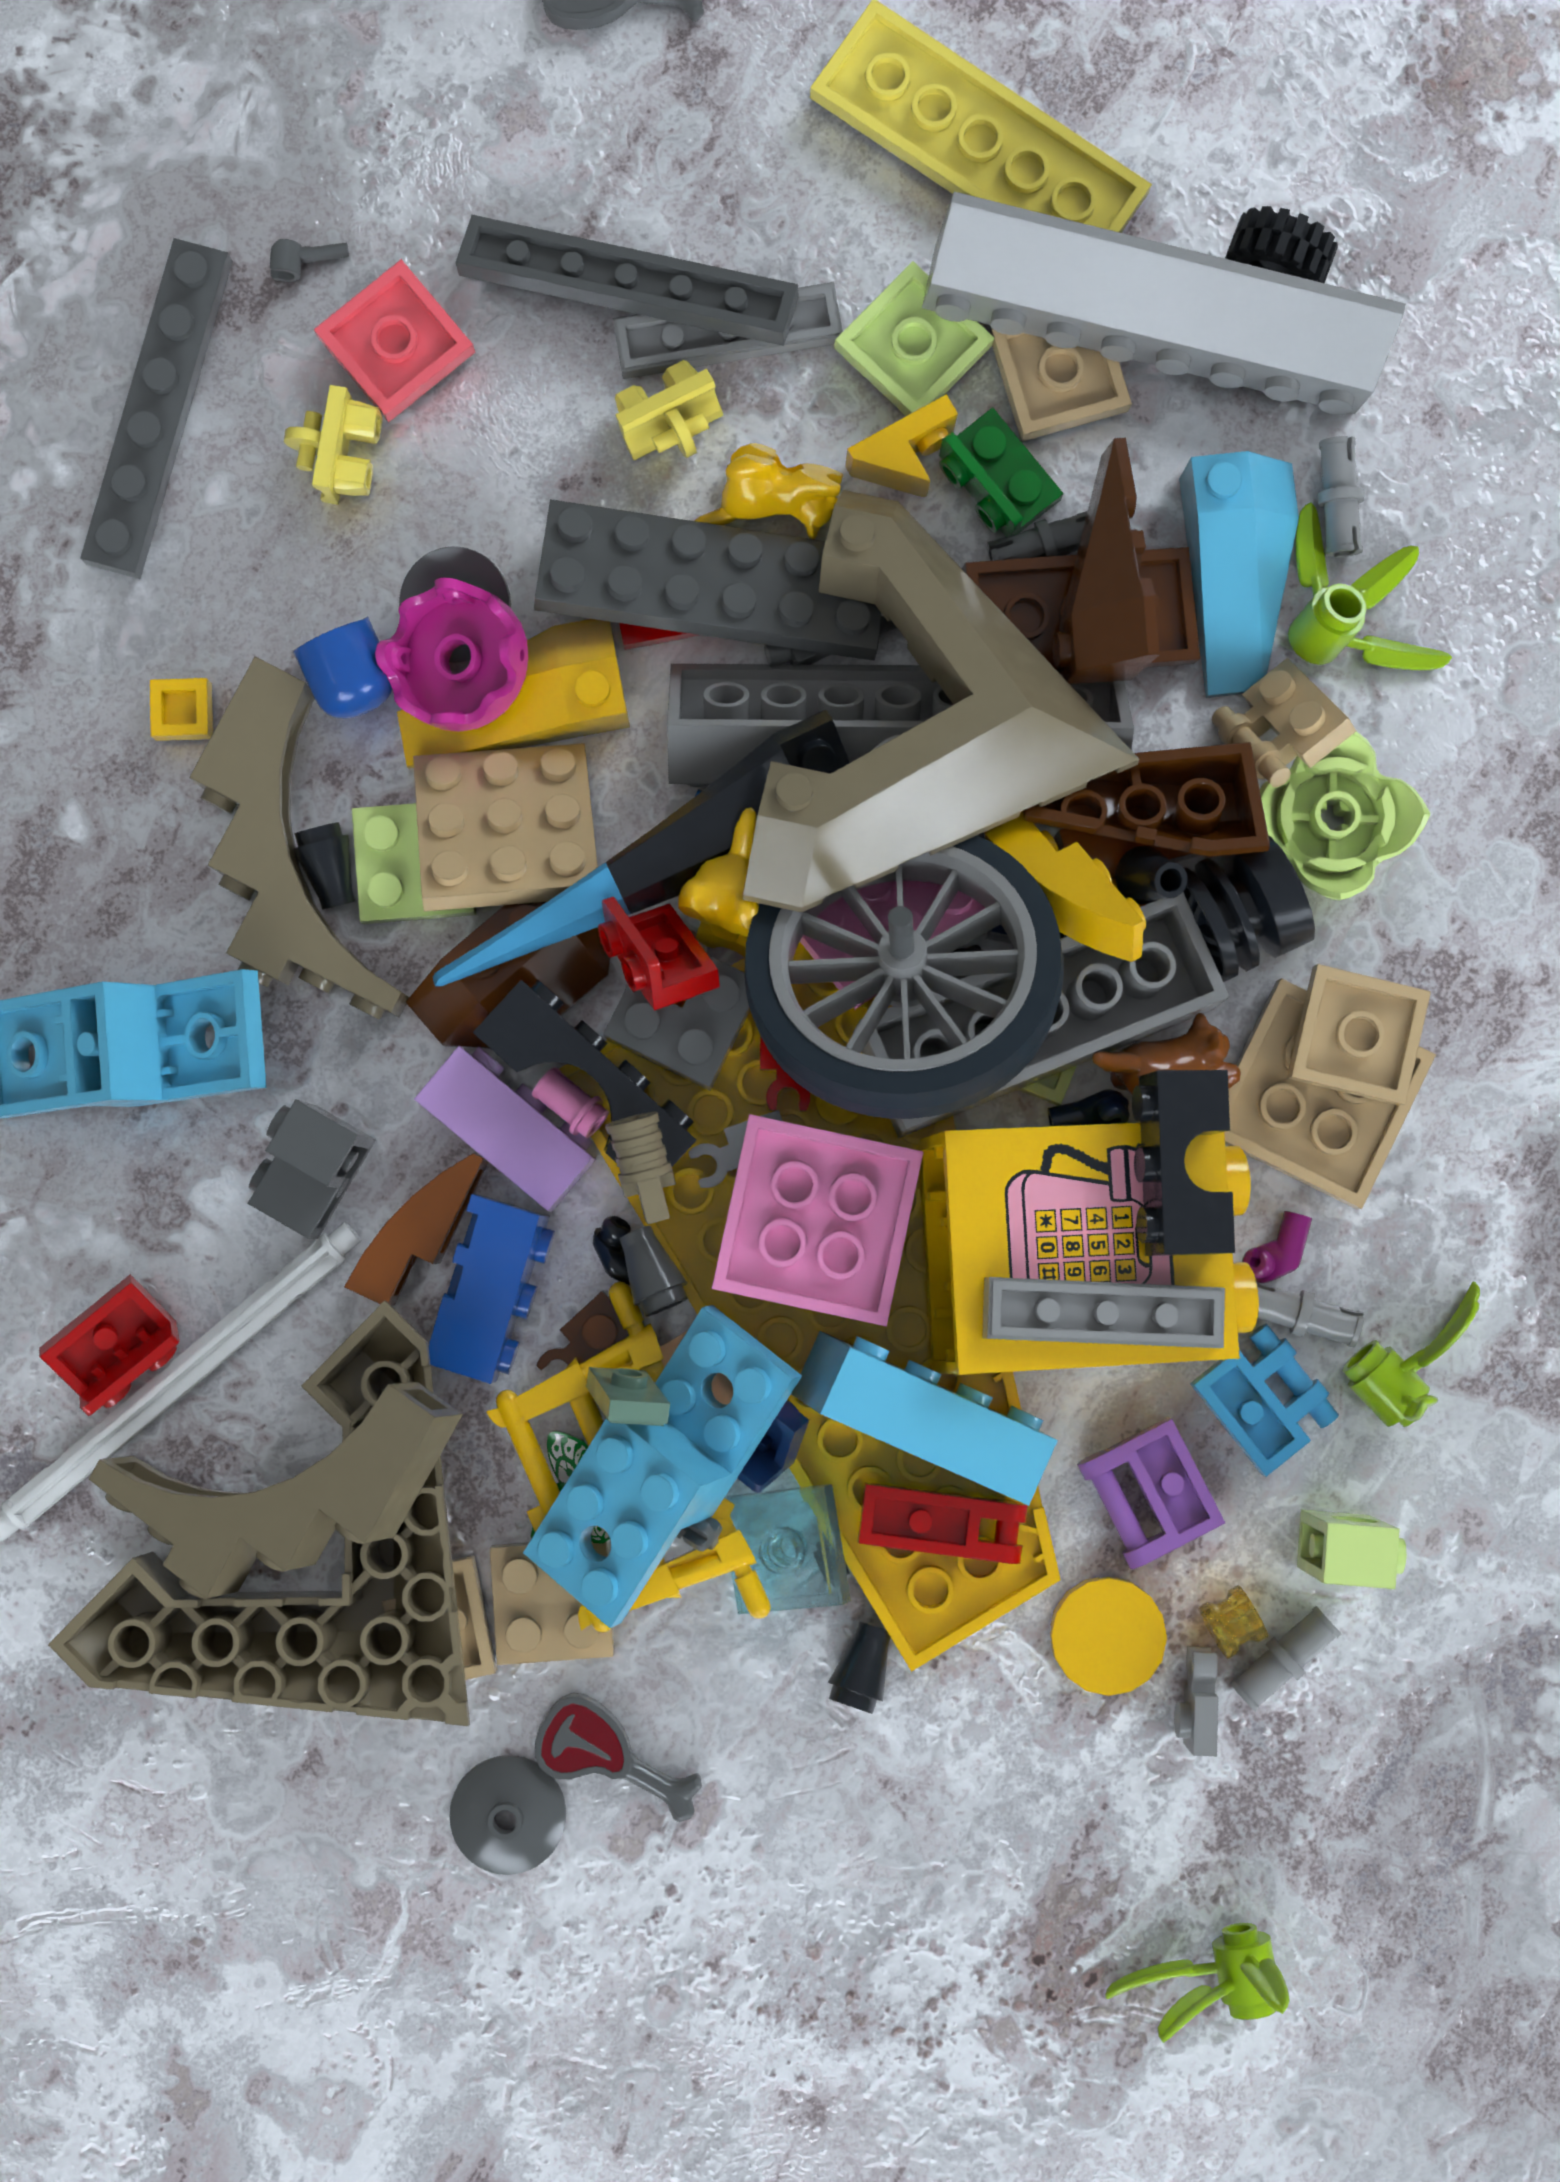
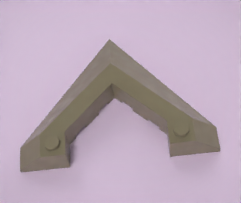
[743,490,1140,912]
[48,1301,470,1727]

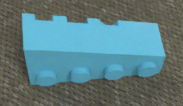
[791,1331,1058,1506]

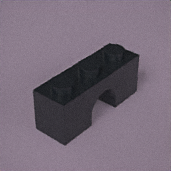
[1132,1070,1235,1256]

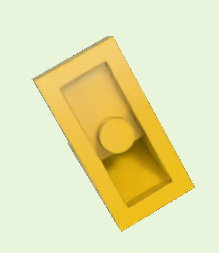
[845,394,958,497]

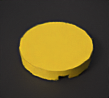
[1050,1577,1167,1696]

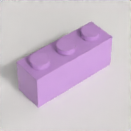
[414,1046,596,1212]

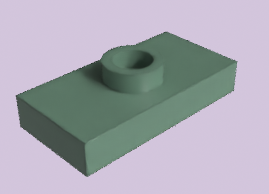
[586,1367,670,1426]

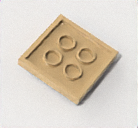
[413,743,598,911]
[1224,978,1436,1209]

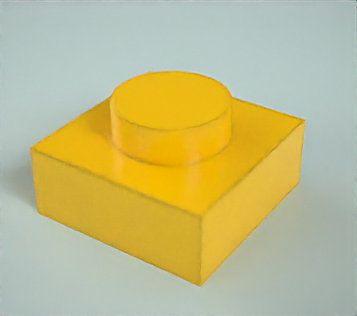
[150,678,213,741]

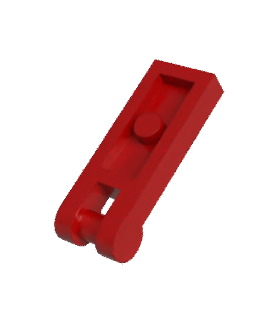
[857,1482,1028,1564]

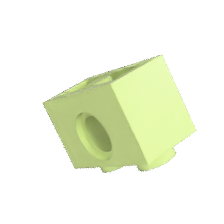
[1297,1509,1407,1589]

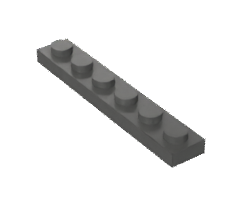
[455,215,799,346]
[80,238,233,579]

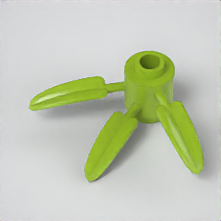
[1288,502,1452,670]
[1342,1281,1480,1427]
[1105,1923,1290,2043]

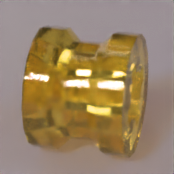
[1198,1585,1268,1660]

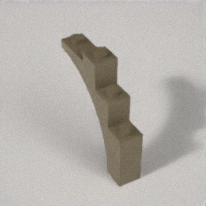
[189,656,409,1020]
[89,1382,463,1599]

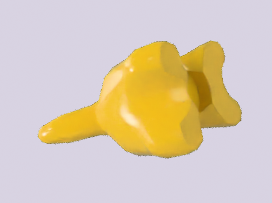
[695,443,843,539]
[678,807,759,958]

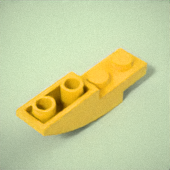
[984,811,1146,962]

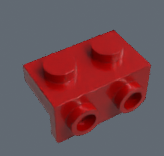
[598,896,720,1011]
[39,1274,179,1416]

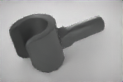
[270,239,349,282]

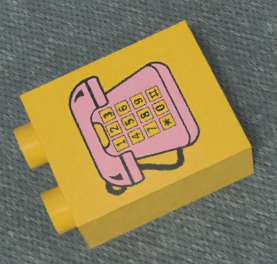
[919,1123,1259,1375]

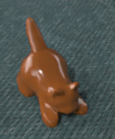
[1092,1013,1241,1094]

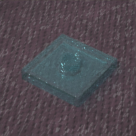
[725,1484,851,1614]

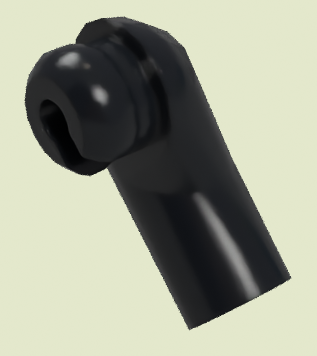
[592,1216,631,1286]

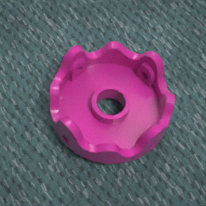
[375,577,529,732]

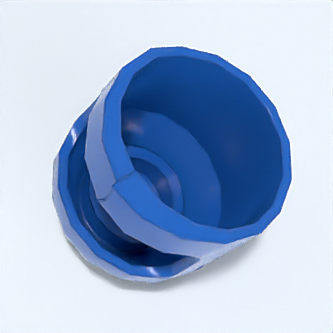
[292,616,392,719]

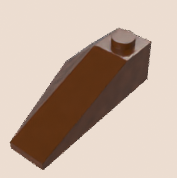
[1052,438,1160,684]
[1023,742,1270,857]

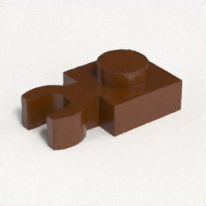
[536,1290,629,1370]

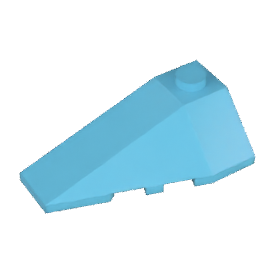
[1179,451,1299,698]

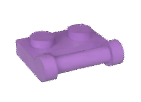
[1077,1417,1225,1569]

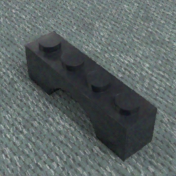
[473,980,697,1167]

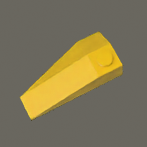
[397,619,630,769]

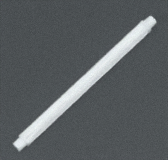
[0,1222,362,1542]

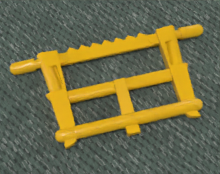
[486,1281,771,1633]

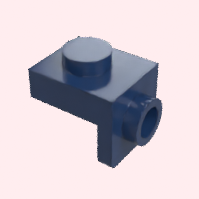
[737,1401,809,1493]

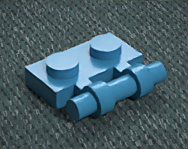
[1190,1323,1339,1477]

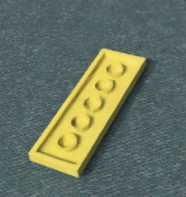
[810,0,1152,233]

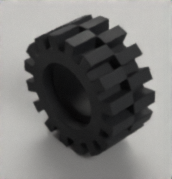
[1225,206,1338,283]

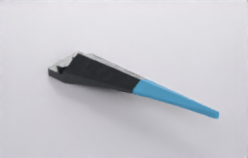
[433,709,850,987]

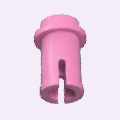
[532,1067,609,1138]

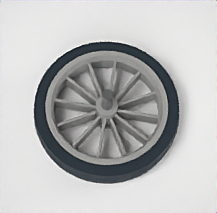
[744,835,1064,1119]

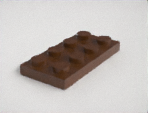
[962,547,1200,674]

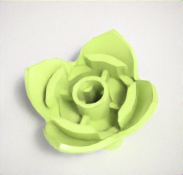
[1260,731,1430,901]

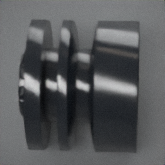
[1183,835,1315,982]

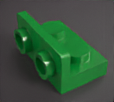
[939,407,1064,537]

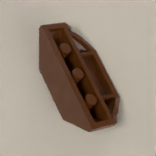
[406,902,610,1049]

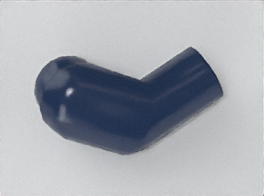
[1047,1089,1130,1126]

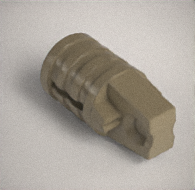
[605,1112,676,1224]

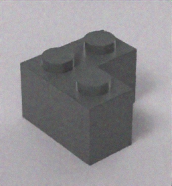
[603,955,750,1091]
[247,1099,376,1239]

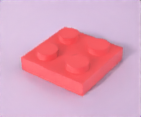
[314,259,476,423]

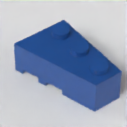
[429,1194,555,1384]

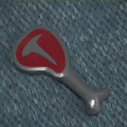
[535,1692,702,1822]

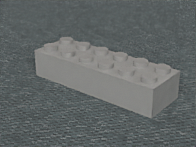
[853,893,1230,1138]

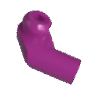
[1242,1211,1312,1283]

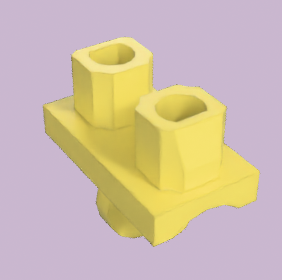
[615,360,723,461]
[284,385,383,505]

